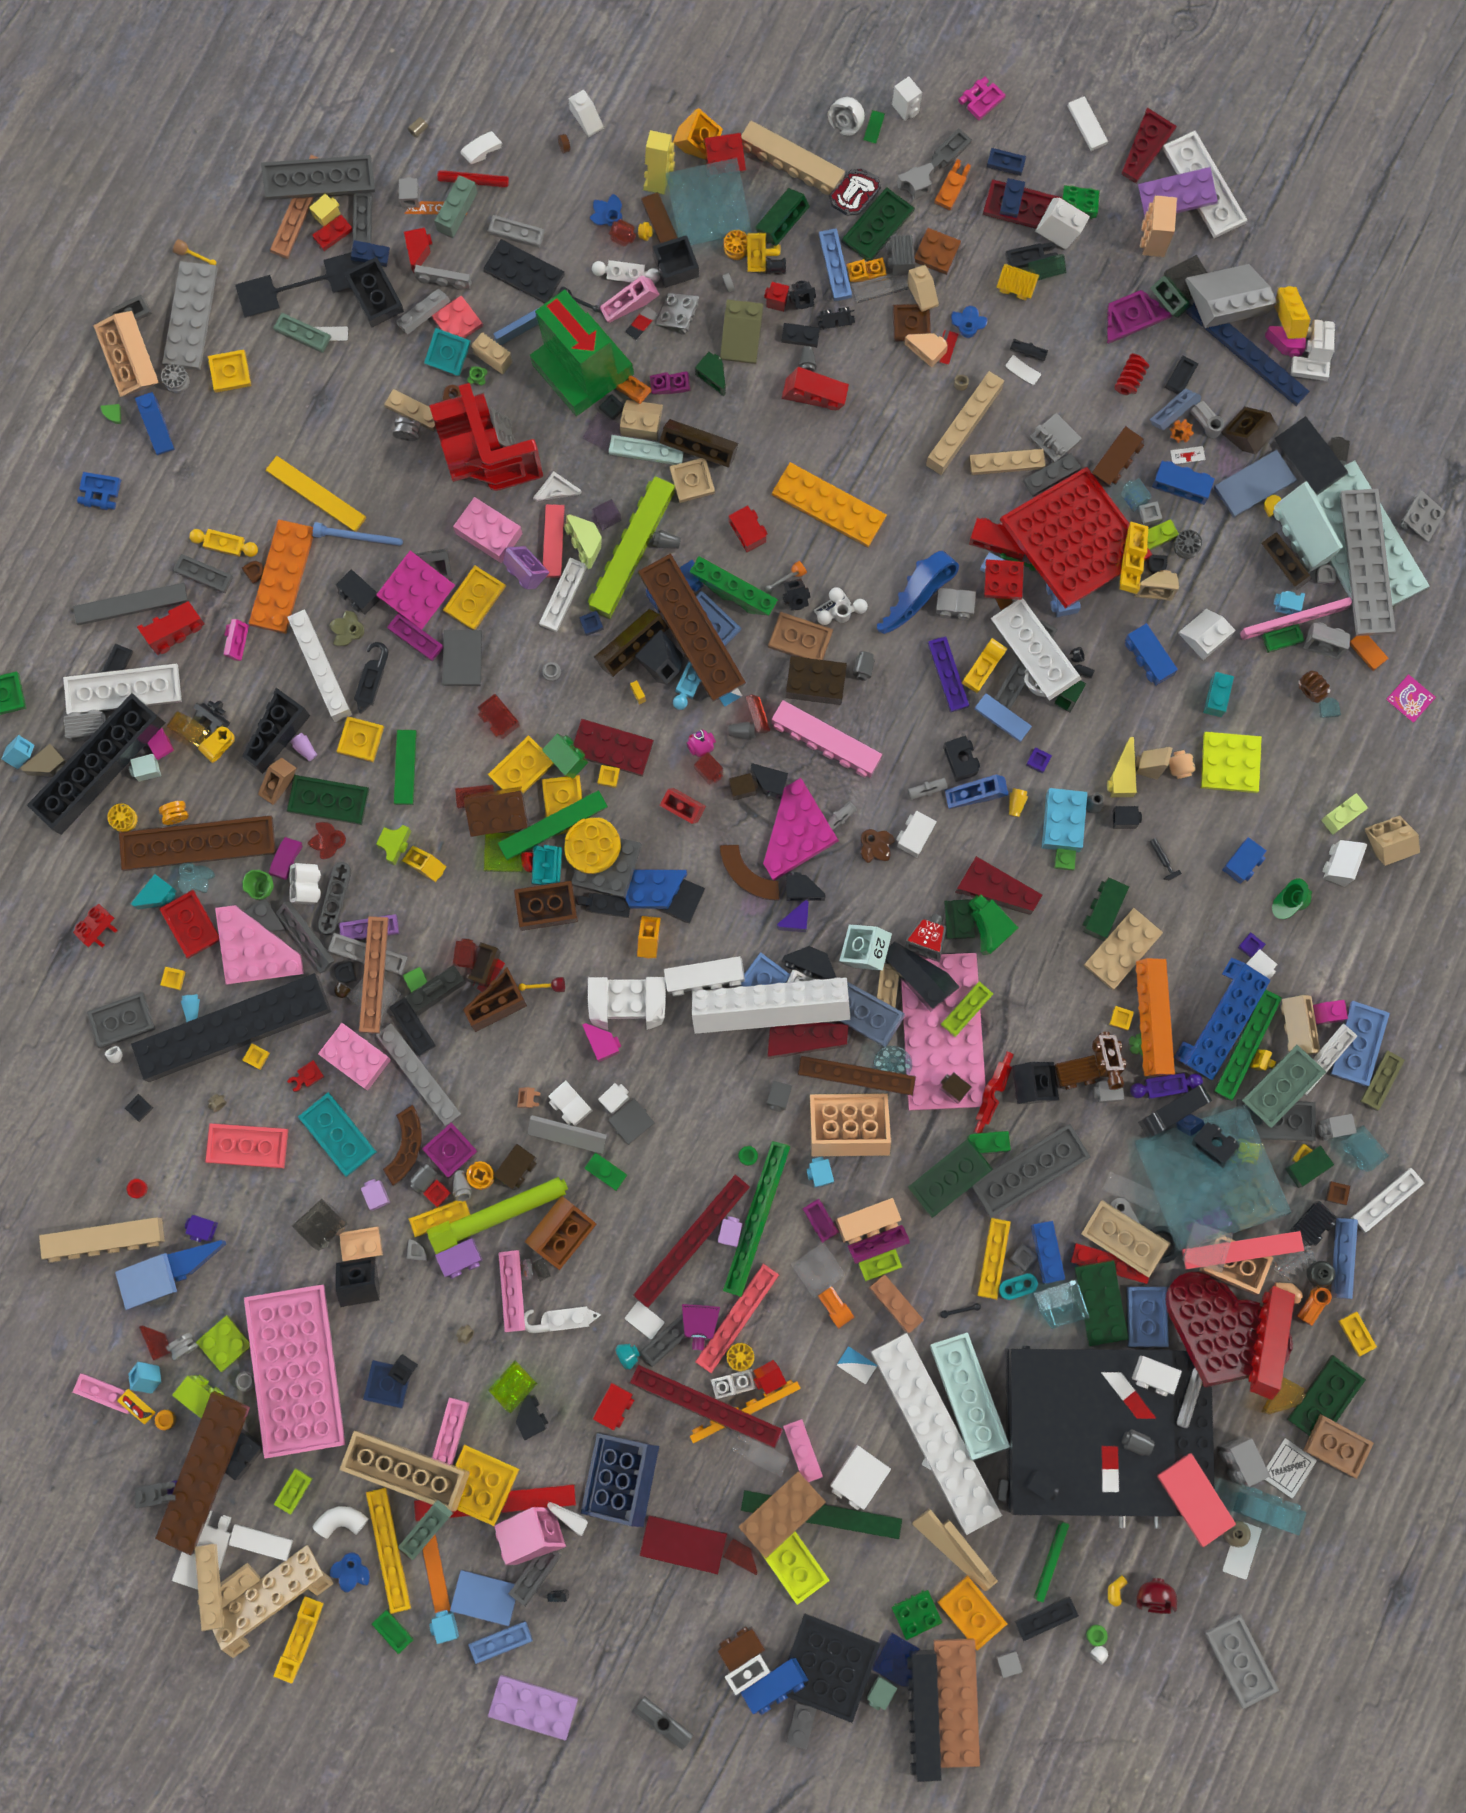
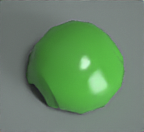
[242,870,274,900]

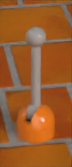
[765,561,807,593]

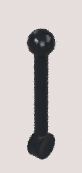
[940,1303,981,1318]

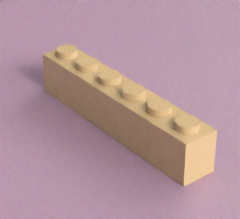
[741,121,845,195]
[926,371,1004,475]
[39,1217,165,1263]

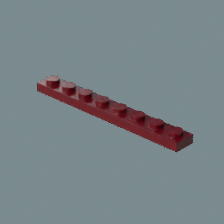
[633,1174,750,1308]
[630,1365,783,1449]

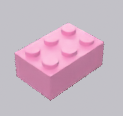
[453,497,522,563]
[318,1023,391,1091]

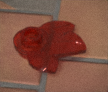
[308,822,346,859]

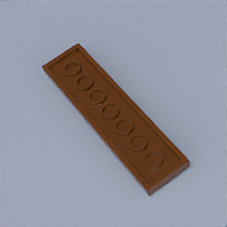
[638,553,746,702]
[119,815,276,871]
[155,1391,250,1556]

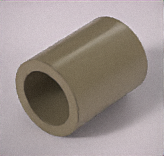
[408,117,428,138]

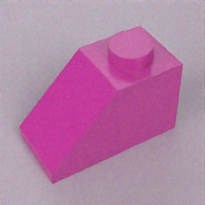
[1265,326,1306,357]
[1313,1000,1348,1025]
[583,1023,621,1062]

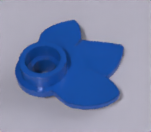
[590,194,622,227]
[951,306,987,338]
[330,1552,370,1593]

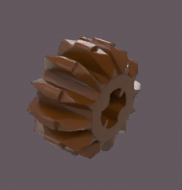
[1298,670,1331,703]

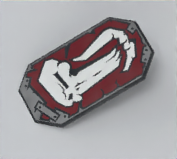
[829,168,881,216]

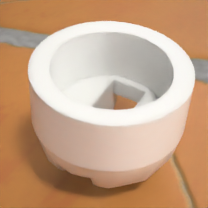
[105,1046,123,1063]
[1090,1646,1108,1665]

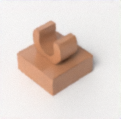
[517,1087,540,1108]

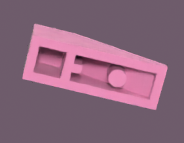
[600,275,660,323]

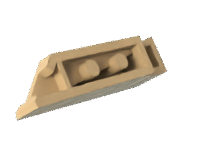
[912,1509,998,1591]

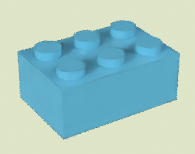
[1042,788,1087,852]

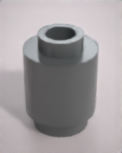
[853,651,875,681]
[409,1163,437,1193]
[1122,1429,1154,1456]

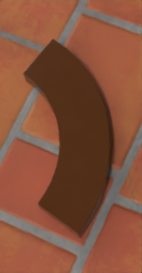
[720,845,779,901]
[383,1105,422,1186]

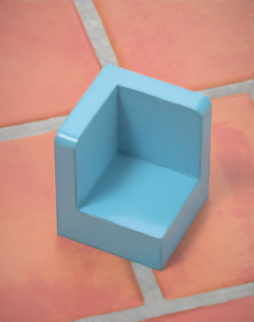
[2,735,35,769]
[128,1362,161,1393]

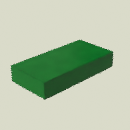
[1262,624,1305,653]
[372,1609,414,1655]

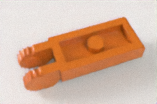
[934,159,971,211]

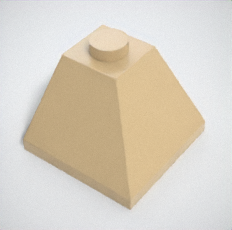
[1135,570,1179,601]

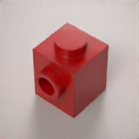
[764,281,789,312]
[753,1360,787,1395]

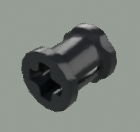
[767,258,786,275]

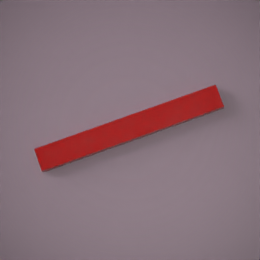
[414,1484,576,1521]

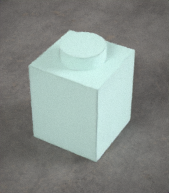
[129,754,161,782]

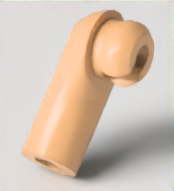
[1274,1282,1303,1304]

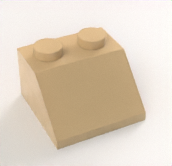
[620,400,663,441]

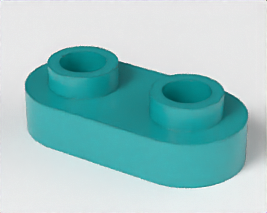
[999,1273,1038,1300]

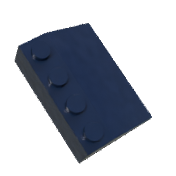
[581,1433,659,1527]

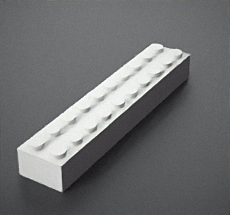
[871,1333,1002,1535]

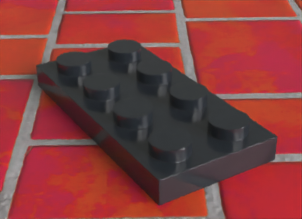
[483,239,565,303]

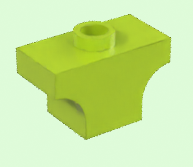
[376,825,411,865]

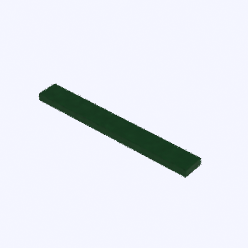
[741,1490,902,1539]

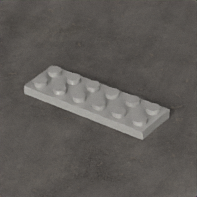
[163,261,218,370]

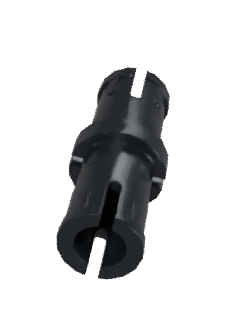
[1010,339,1048,362]

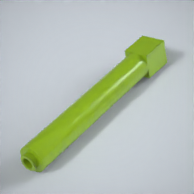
[427,1177,568,1255]

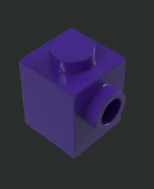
[185,1214,218,1242]

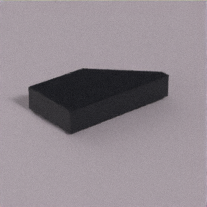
[547,1589,569,1602]

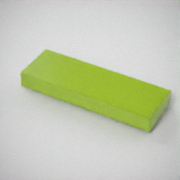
[941,981,993,1037]

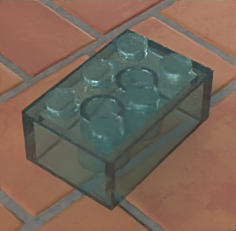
[1233,1487,1307,1536]

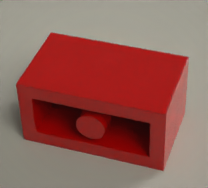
[728,505,768,552]
[659,788,706,824]
[593,1383,634,1431]

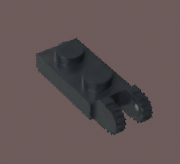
[1005,242,1059,268]

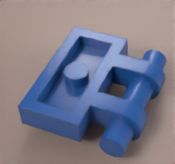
[77,472,121,510]

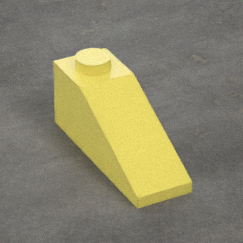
[1107,737,1137,797]

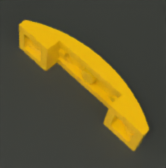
[273,1596,324,1684]

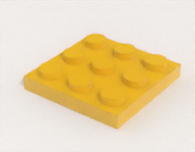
[455,1445,520,1526]

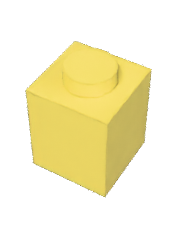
[309,194,340,227]

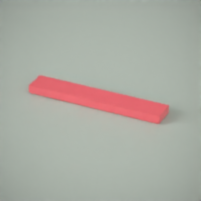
[1182,1231,1304,1269]
[695,1264,779,1373]

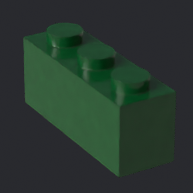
[755,188,810,246]
[1082,877,1129,941]

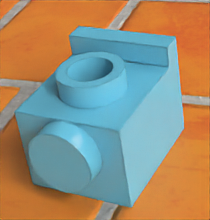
[1274,591,1305,615]

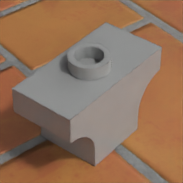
[897,163,934,199]

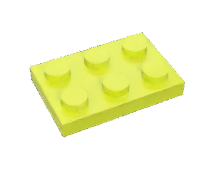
[763,1531,830,1605]

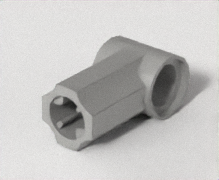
[1190,401,1224,438]

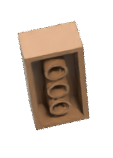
[739,1471,826,1558]

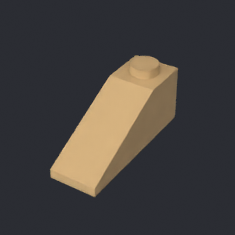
[1135,747,1173,780]

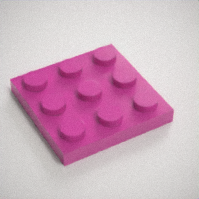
[376,550,455,630]

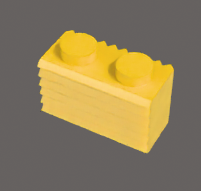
[996,264,1039,300]

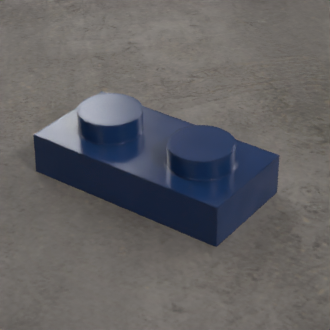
[987,148,1027,176]
[1000,178,1025,218]
[351,240,390,267]

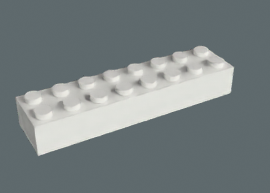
[692,978,850,1034]

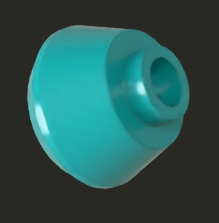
[615,1343,640,1370]

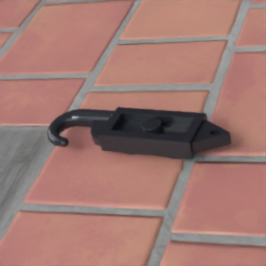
[354,642,389,714]

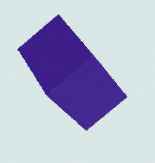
[777,900,809,932]

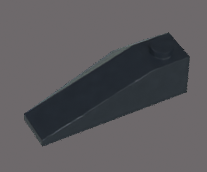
[885,941,960,1012]

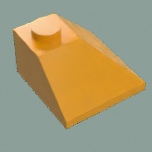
[673,108,723,160]

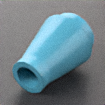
[181,994,200,1022]

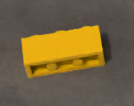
[1274,286,1311,339]

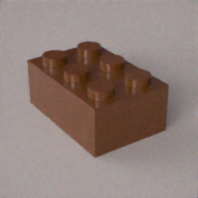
[464,786,528,837]
[514,881,578,931]

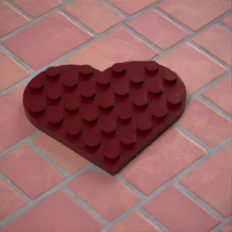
[1166,1272,1293,1387]

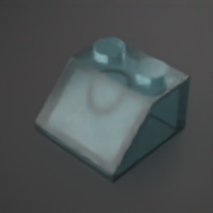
[1034,1279,1089,1329]

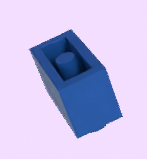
[1222,837,1267,884]

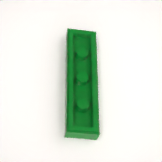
[394,730,417,805]
[1034,1520,1070,1603]

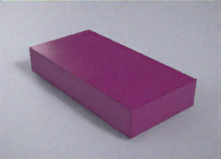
[802,1199,839,1243]

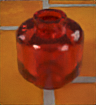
[608,219,636,247]

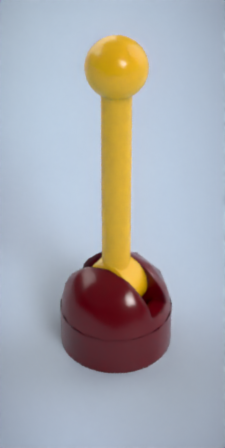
[518,977,565,993]

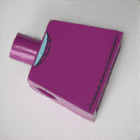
[682,1304,720,1350]

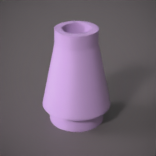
[290,733,318,761]

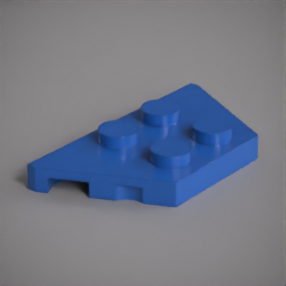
[625,870,687,909]

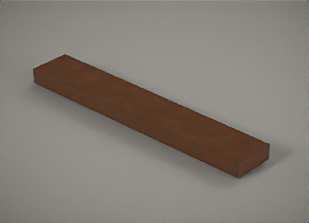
[798,1056,916,1096]

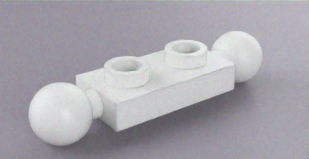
[592,260,660,283]

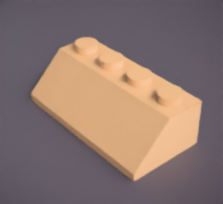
[93,311,159,397]

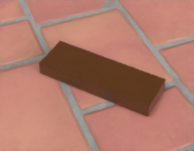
[641,192,678,243]

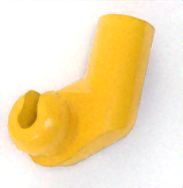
[1107,1575,1128,1607]

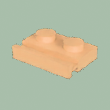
[339,1227,383,1262]

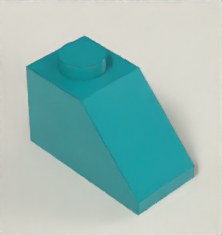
[131,874,177,910]

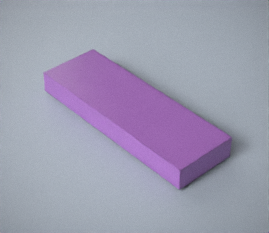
[339,914,399,941]

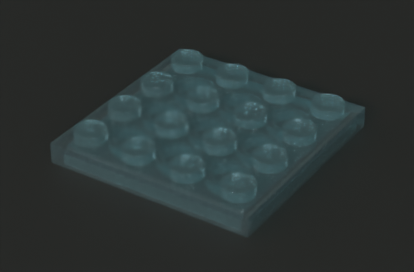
[665,158,752,245]

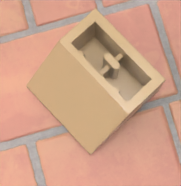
[1365,816,1420,866]

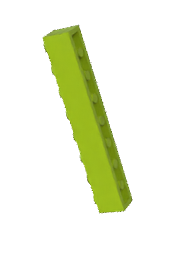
[588,476,675,619]

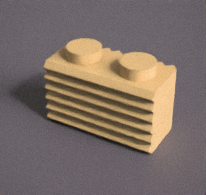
[472,333,512,374]

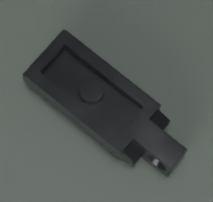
[577,893,631,918]

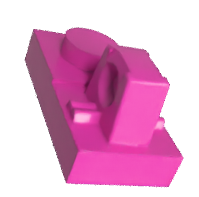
[223,619,249,661]

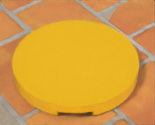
[564,817,621,874]

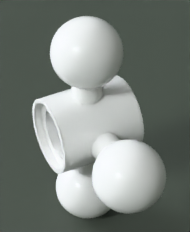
[817,587,868,625]

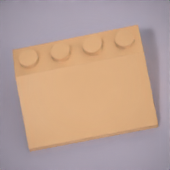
[810,1094,891,1156]

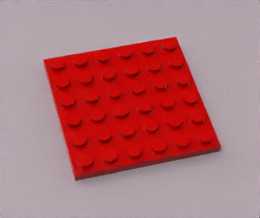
[1000,467,1152,609]

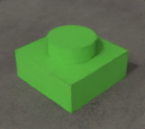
[1054,849,1076,871]

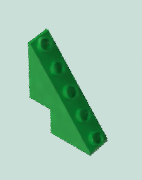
[689,556,778,616]

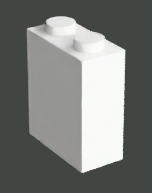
[830,1445,891,1510]

